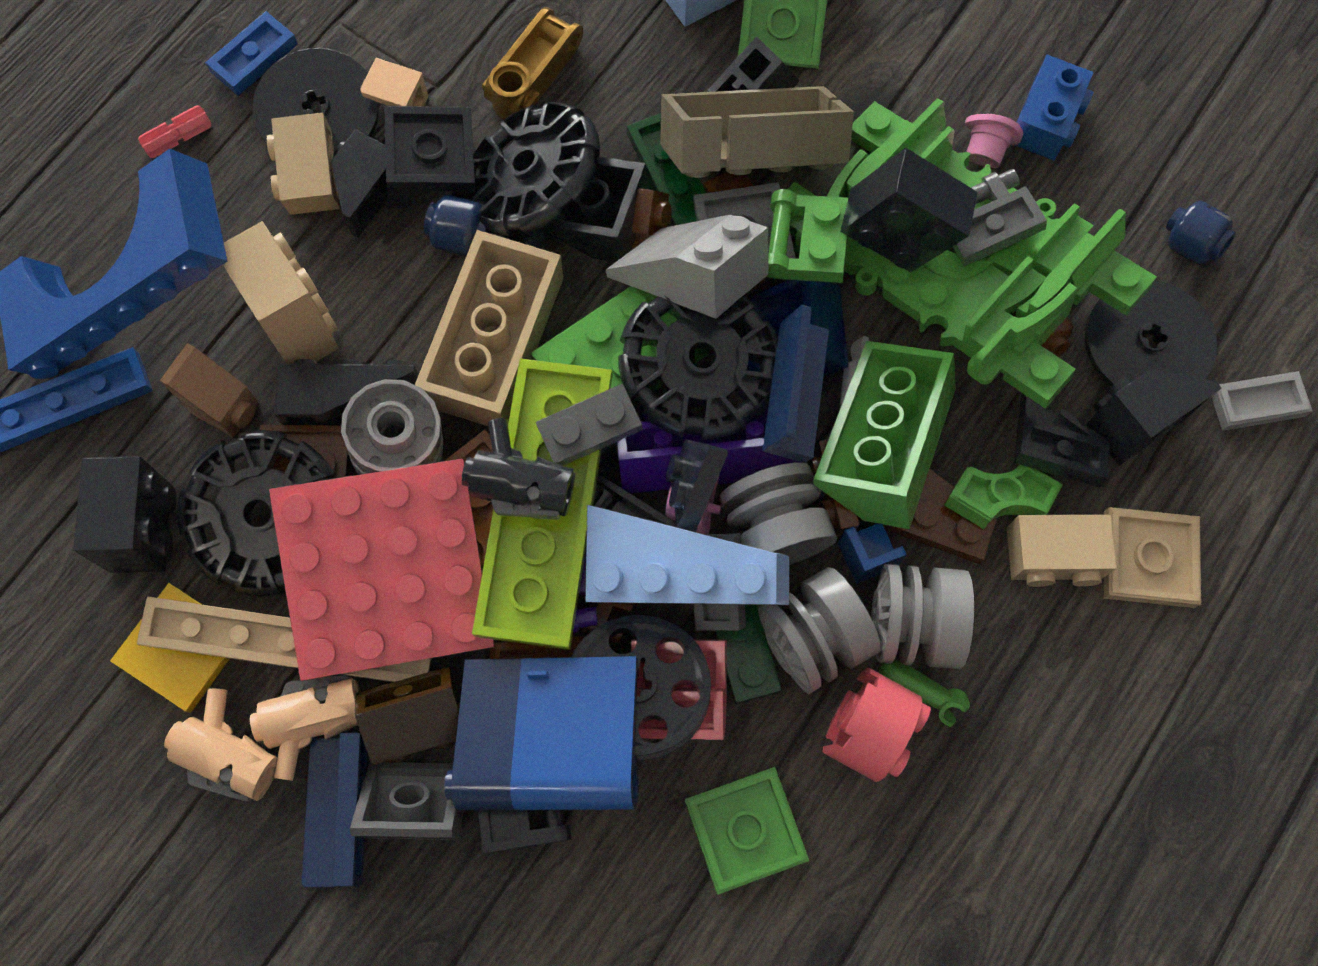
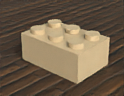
[223,221,339,364]

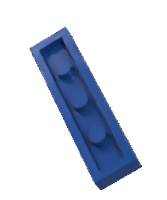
[0,347,153,452]

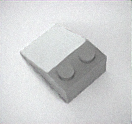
[606,215,769,319]

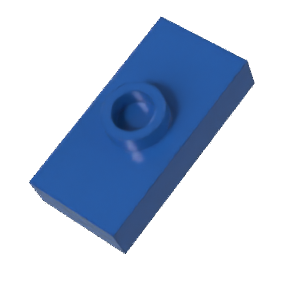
[205,11,298,96]

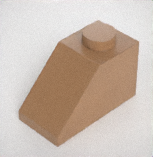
[160,343,258,437]

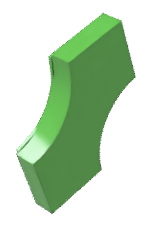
[944,465,1063,529]

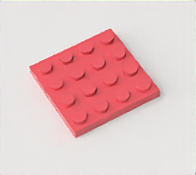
[269,459,494,681]

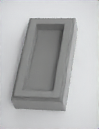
[1212,371,1313,431]

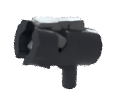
[462,418,576,520]

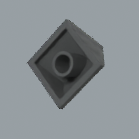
[350,762,463,840]

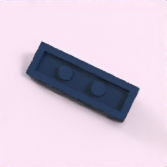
[763,305,829,463]
[302,733,369,887]

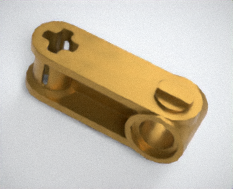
[482,7,584,119]

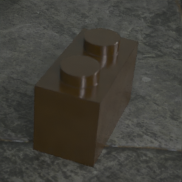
[355,666,460,765]

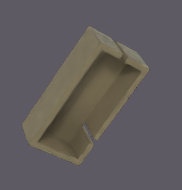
[660,86,854,178]

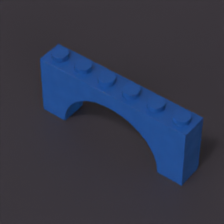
[0,149,228,379]

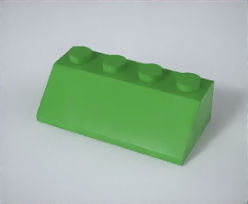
[813,341,956,529]

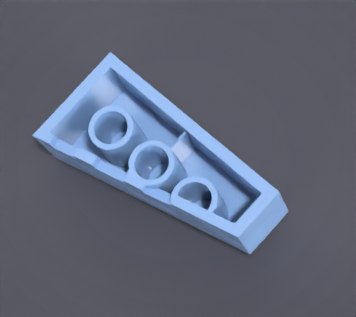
[586,505,789,605]

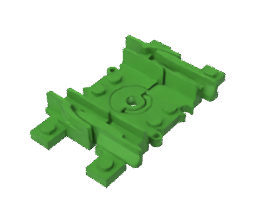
[787,98,1157,409]

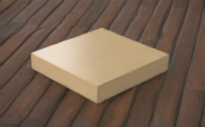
[1104,507,1201,608]

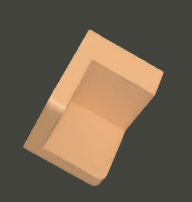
[360,58,428,106]

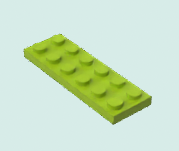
[472,359,613,650]

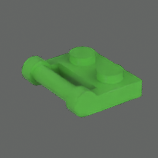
[767,189,848,283]

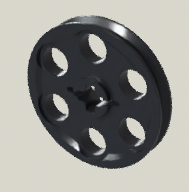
[571,615,711,761]

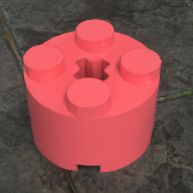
[823,667,931,782]

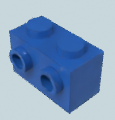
[1015,54,1094,160]

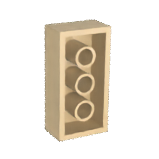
[415,230,563,426]

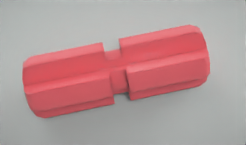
[138,105,211,158]

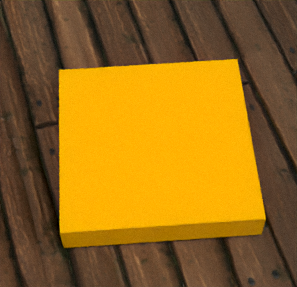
[110,583,230,713]

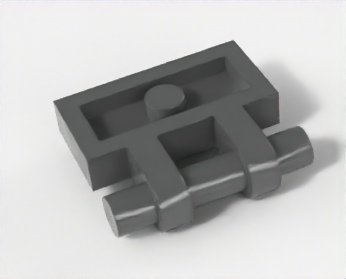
[953,169,1047,266]

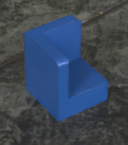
[837,523,907,584]

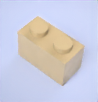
[267,113,340,215]
[1007,515,1117,587]

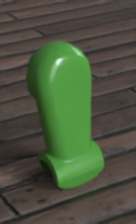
[878,660,970,727]

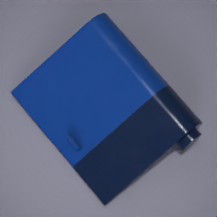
[444,656,639,810]

